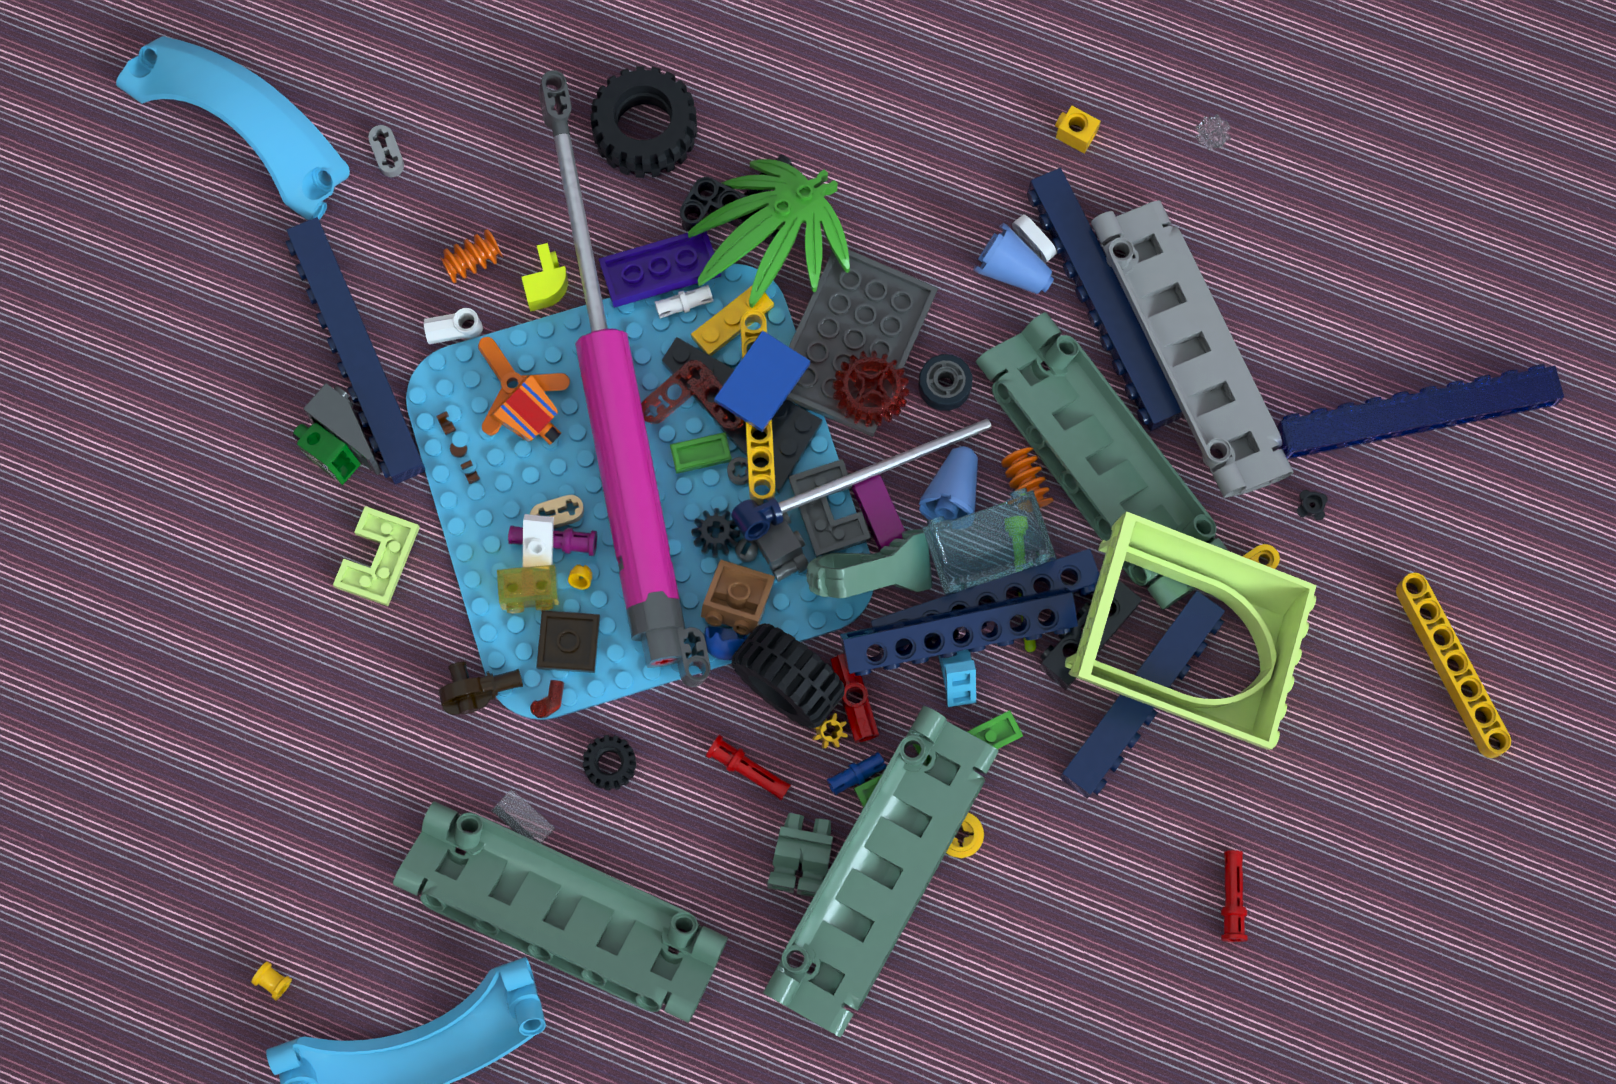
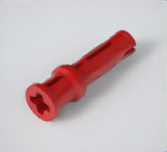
[705,734,791,800]
[1221,850,1248,942]

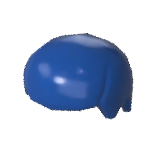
[704,627,747,660]

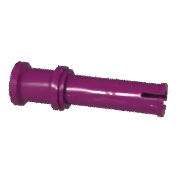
[508,526,598,556]

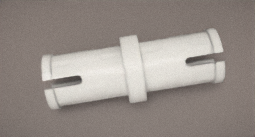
[654,285,714,319]

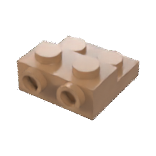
[701,559,775,635]

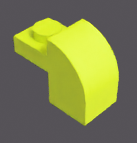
[522,243,568,312]

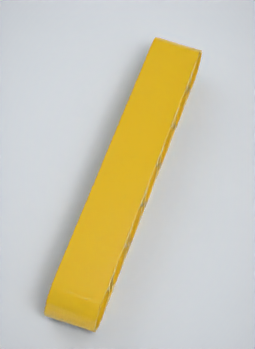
[741,309,775,506]
[1396,573,1511,758]

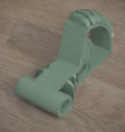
[806,529,932,598]

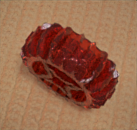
[832,350,910,427]

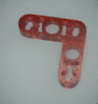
[641,360,744,430]

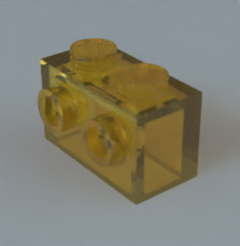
[497,565,560,613]

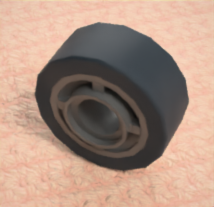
[918,354,973,411]

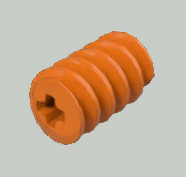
[440,229,503,284]
[1001,447,1054,511]

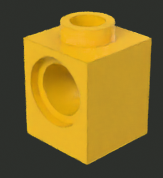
[1055,106,1101,154]

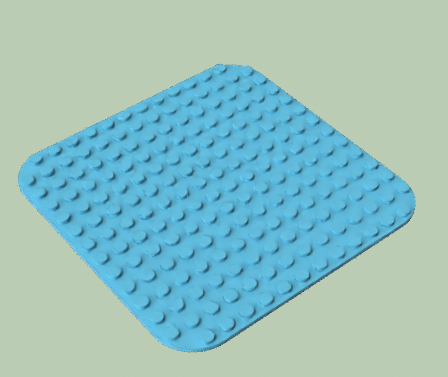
[406,264,873,720]

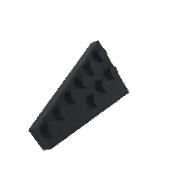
[662,337,823,493]

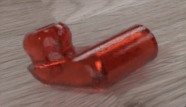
[530,680,564,718]

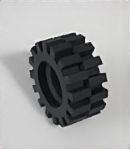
[583,735,637,791]

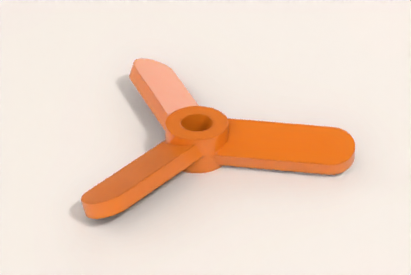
[478,337,570,436]

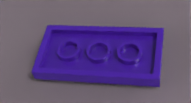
[598,231,721,308]

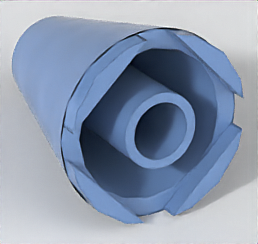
[973,223,1054,294]
[919,446,978,529]

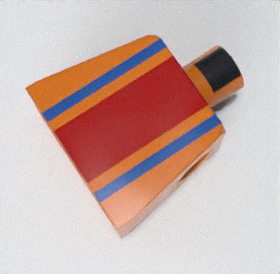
[489,375,561,445]

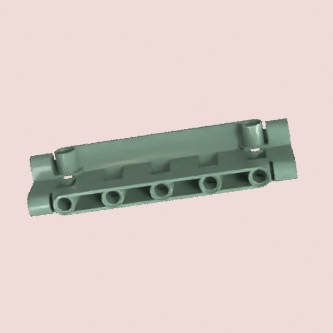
[976,312,1229,610]
[763,706,999,1038]
[393,801,728,1023]

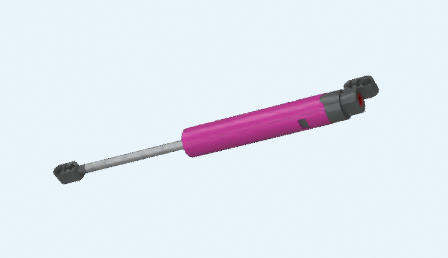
[539,70,710,687]

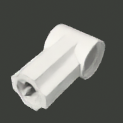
[424,308,483,344]

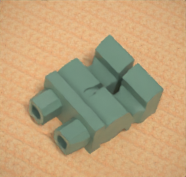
[767,813,833,897]

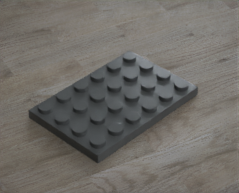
[786,249,938,437]

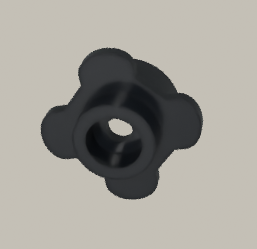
[1297,490,1328,521]

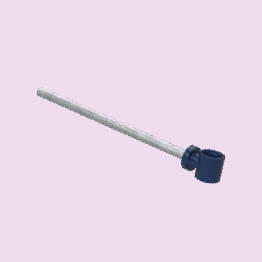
[731,419,991,541]

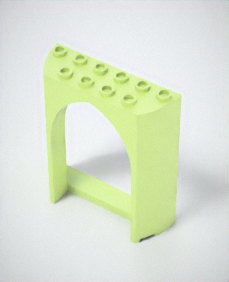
[1065,511,1317,750]

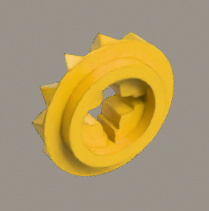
[946,812,984,859]

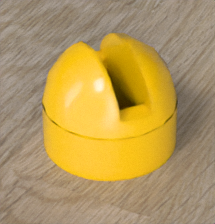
[568,564,593,590]

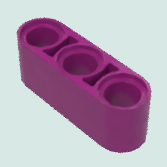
[852,474,905,551]

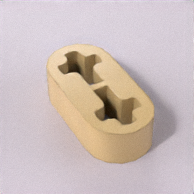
[530,495,584,529]

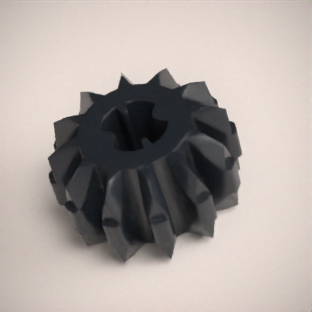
[691,508,741,558]

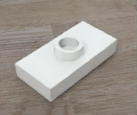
[523,514,554,570]

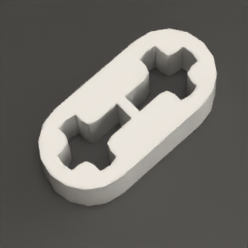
[1012,214,1057,263]

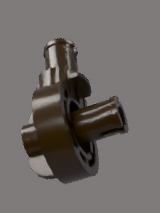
[438,661,523,715]

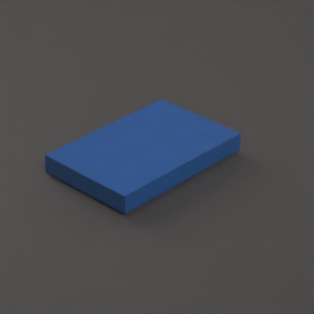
[714,330,810,432]

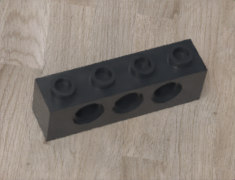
[1039,580,1142,691]

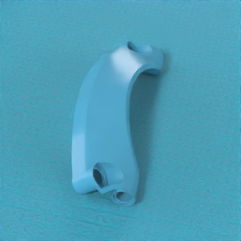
[116,36,350,221]
[266,957,546,1084]

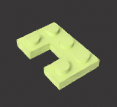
[333,506,420,606]

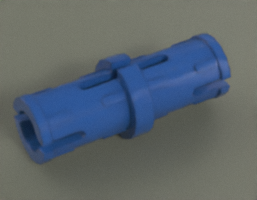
[826,752,886,796]

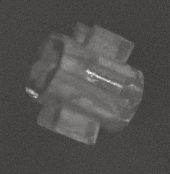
[1196,114,1231,151]

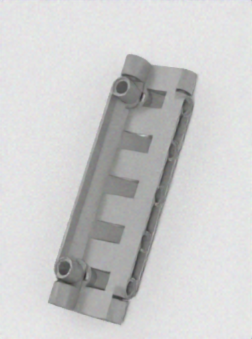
[1091,200,1294,498]

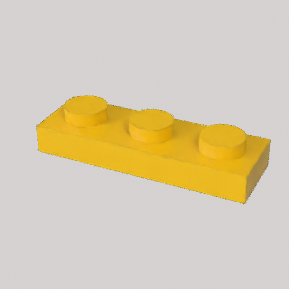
[691,285,774,356]

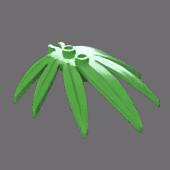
[688,159,850,308]

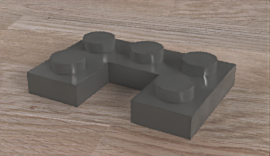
[789,459,871,558]

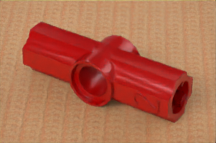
[830,654,879,743]

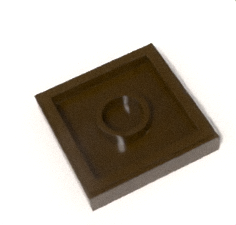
[537,610,600,673]

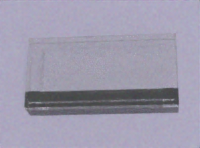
[492,789,555,844]

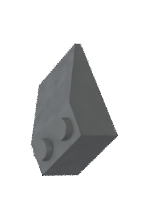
[303,383,381,475]

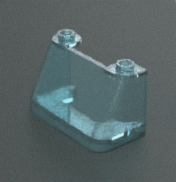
[923,488,1056,596]

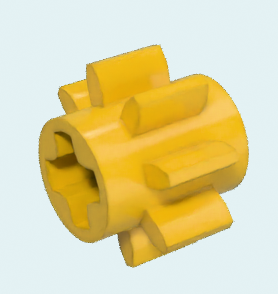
[812,713,848,749]

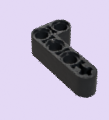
[680,177,779,244]

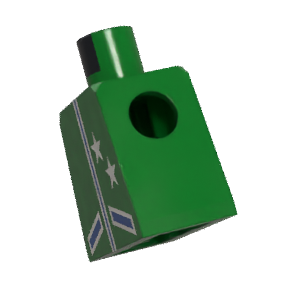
[293,423,361,485]

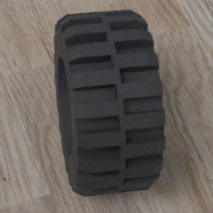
[590,66,697,178]
[731,623,845,729]

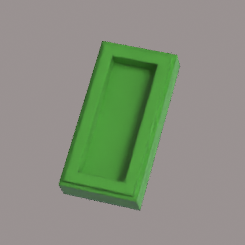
[670,432,732,474]

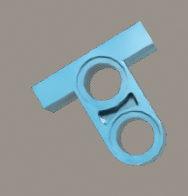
[939,649,976,707]

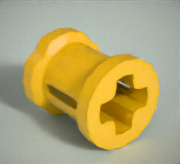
[251,961,292,1001]

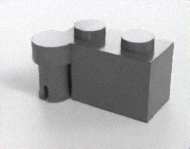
[754,512,808,582]

